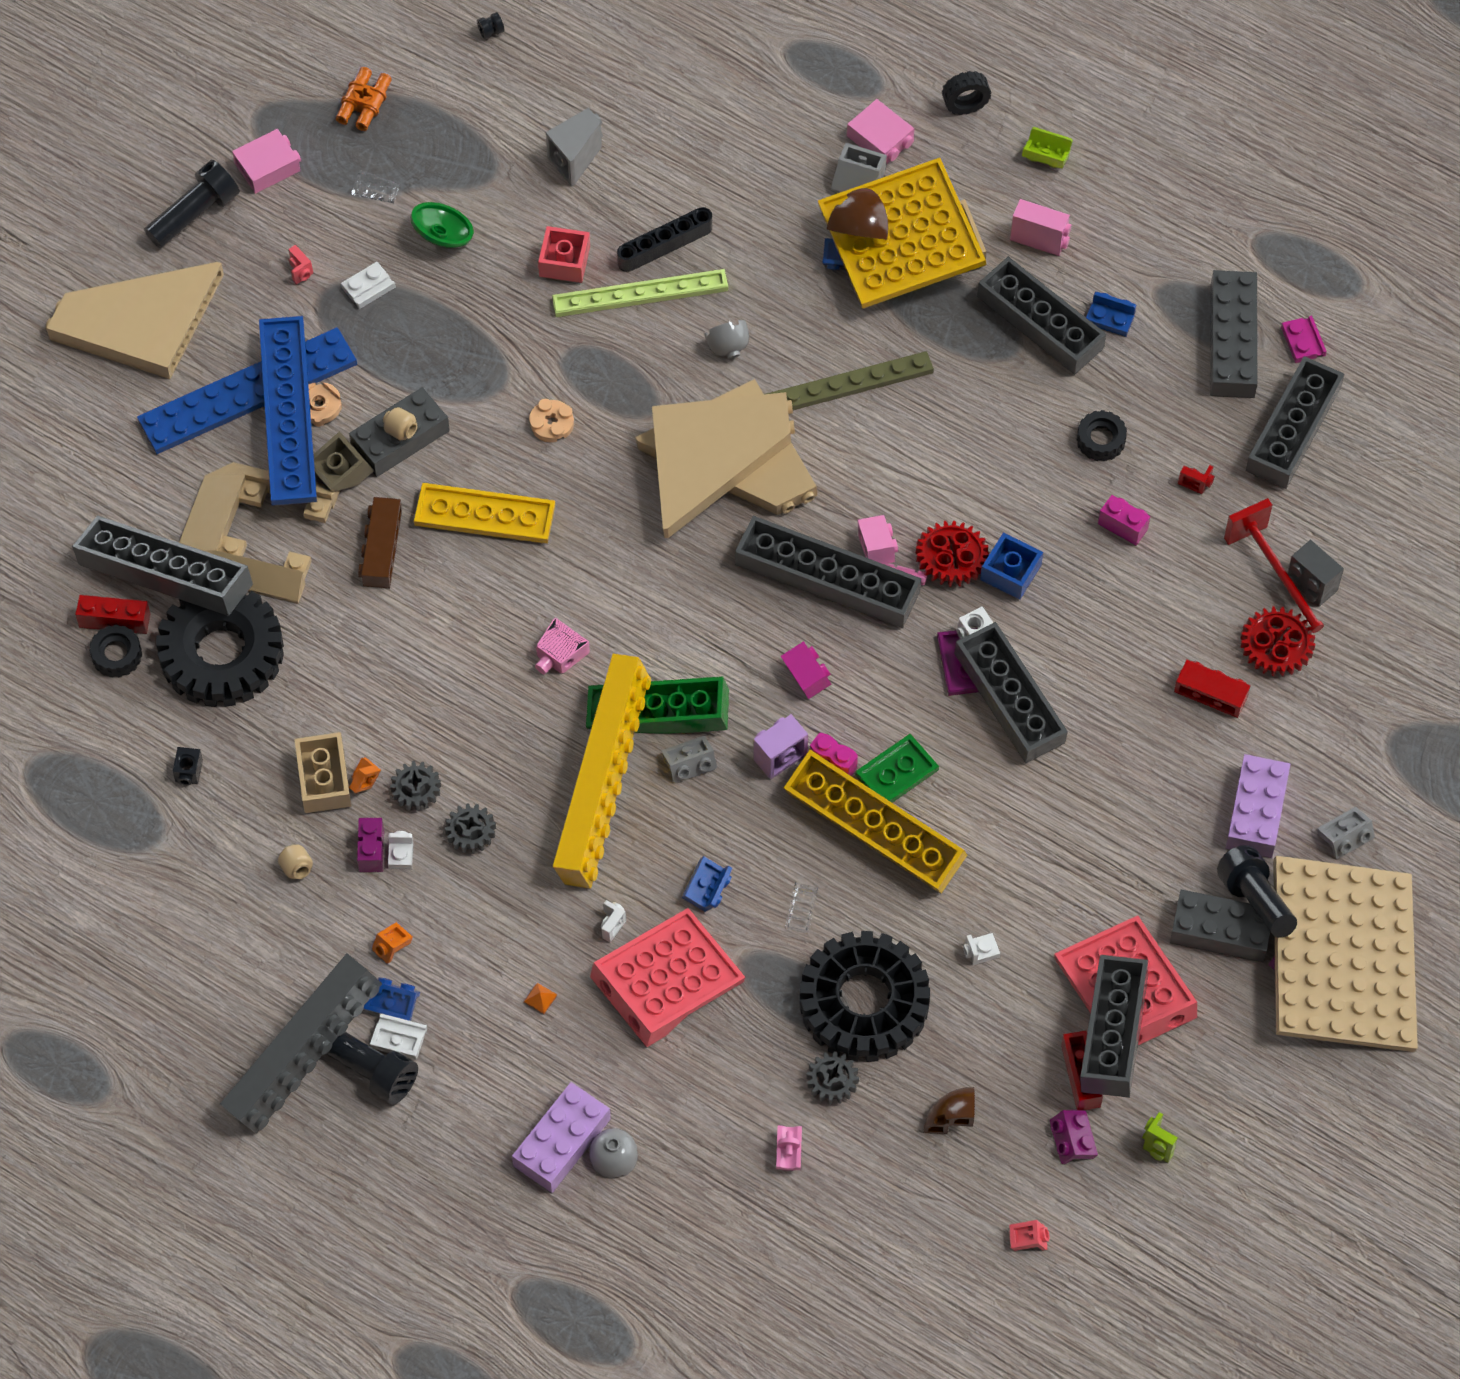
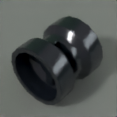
[477,12,505,39]

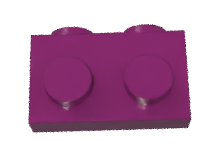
[1050,1110,1098,1164]

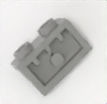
[661,735,717,783]
[1317,807,1375,859]

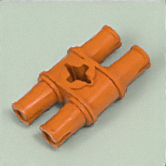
[336,67,392,131]

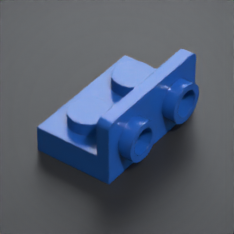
[1086,292,1137,337]
[364,977,420,1021]

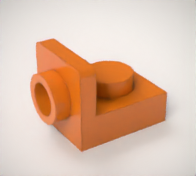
[349,757,381,793]
[372,922,413,964]

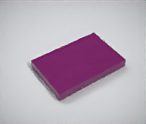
[937,628,979,696]

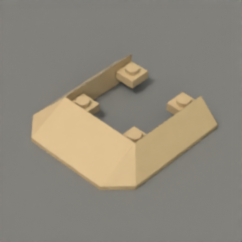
[179,462,340,604]

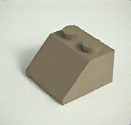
[314,431,374,492]

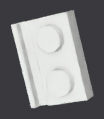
[341,262,396,309]
[370,1014,427,1060]

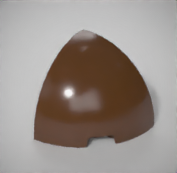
[827,188,888,239]
[923,1087,975,1134]

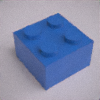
[980,532,1043,600]

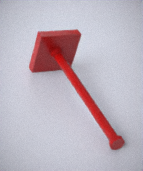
[1224,498,1324,633]

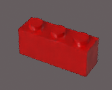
[75,595,151,634]
[1174,659,1251,718]
[1061,1030,1103,1110]

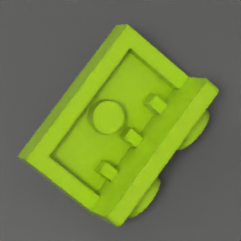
[1022,127,1073,169]
[1142,1112,1178,1163]

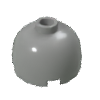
[704,320,750,359]
[589,1128,638,1179]

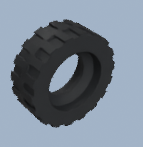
[942,71,992,115]
[1077,410,1127,461]
[89,625,142,678]

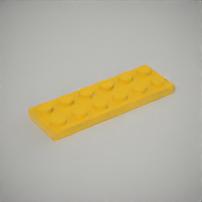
[414,483,556,544]

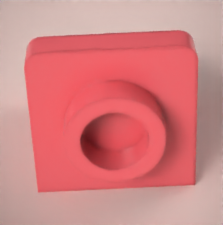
[288,245,313,285]
[1009,1220,1050,1251]

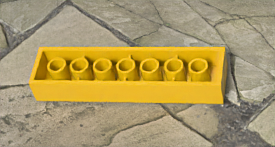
[784,750,967,894]

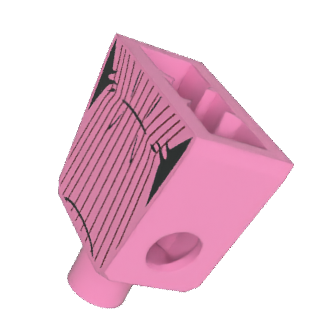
[535,618,590,675]

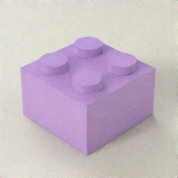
[754,714,808,780]

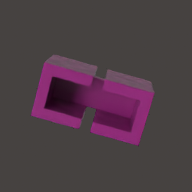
[357,818,384,872]

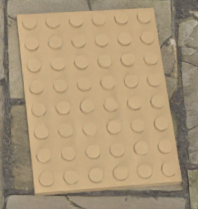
[1273,856,1418,1052]

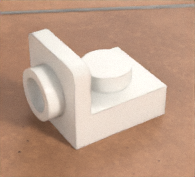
[388,831,414,869]
[601,900,626,943]
[963,933,1000,965]

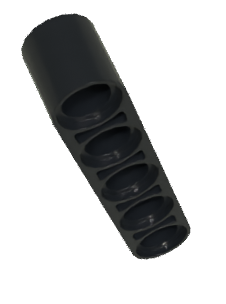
[617,207,713,272]

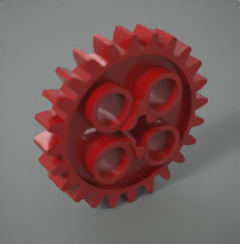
[915,520,989,587]
[1240,606,1316,677]

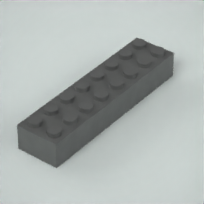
[72,515,253,616]
[735,515,921,628]
[220,953,382,1134]

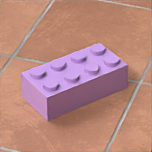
[1225,754,1290,858]
[512,1082,611,1193]

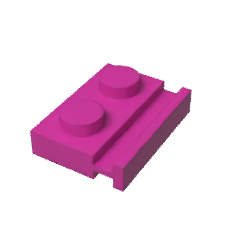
[1281,316,1327,363]

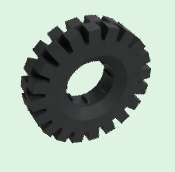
[156,591,284,707]
[799,931,930,1062]

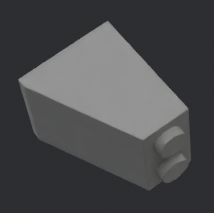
[546,108,603,186]

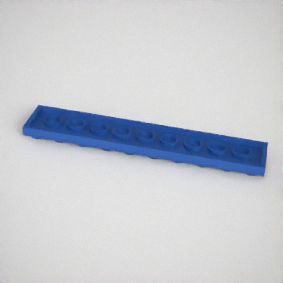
[259,316,317,506]
[137,327,358,455]

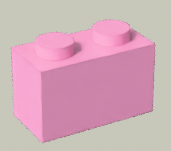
[858,515,898,564]

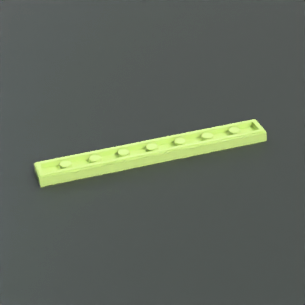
[552,269,728,317]

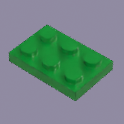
[855,734,939,803]

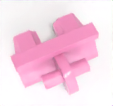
[776,1125,802,1171]

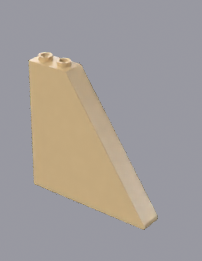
[46,262,224,379]
[635,379,818,515]
[652,392,795,538]

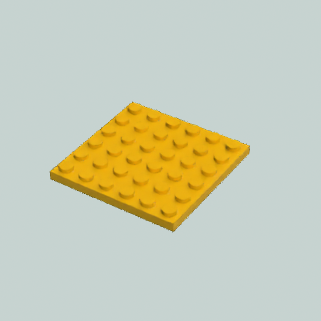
[818,157,986,309]

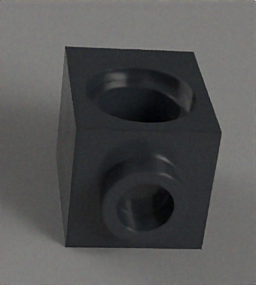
[172,747,203,785]

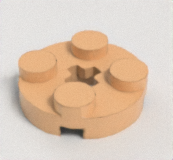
[308,382,342,427]
[529,399,574,442]

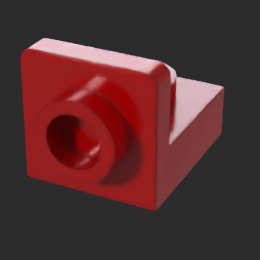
[1178,465,1215,494]

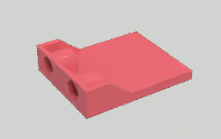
[590,908,745,1047]
[1054,915,1197,1045]

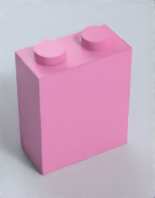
[847,99,914,164]
[232,129,301,194]
[1010,199,1072,256]

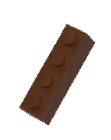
[358,497,402,589]

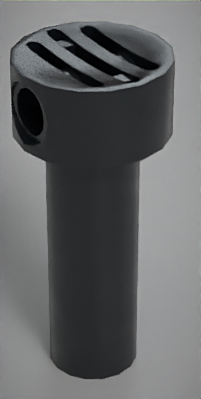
[144,159,240,248]
[1217,845,1297,938]
[326,1032,418,1105]

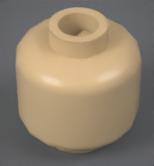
[383,407,417,441]
[278,844,313,879]

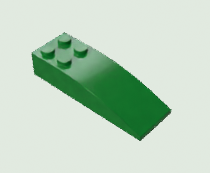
[586,676,729,734]

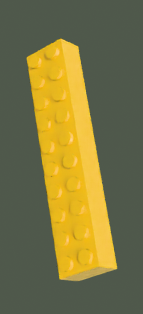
[553,654,651,889]

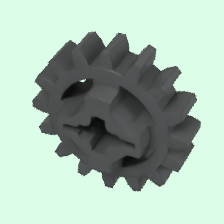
[390,761,441,811]
[445,803,496,854]
[806,1052,859,1105]

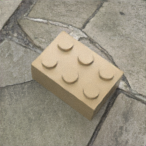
[294,732,352,813]

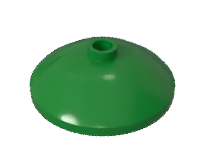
[410,202,474,248]

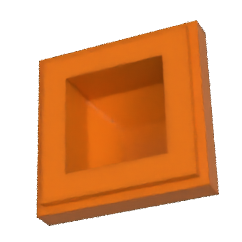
[524,983,557,1014]

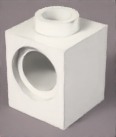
[956,607,993,639]

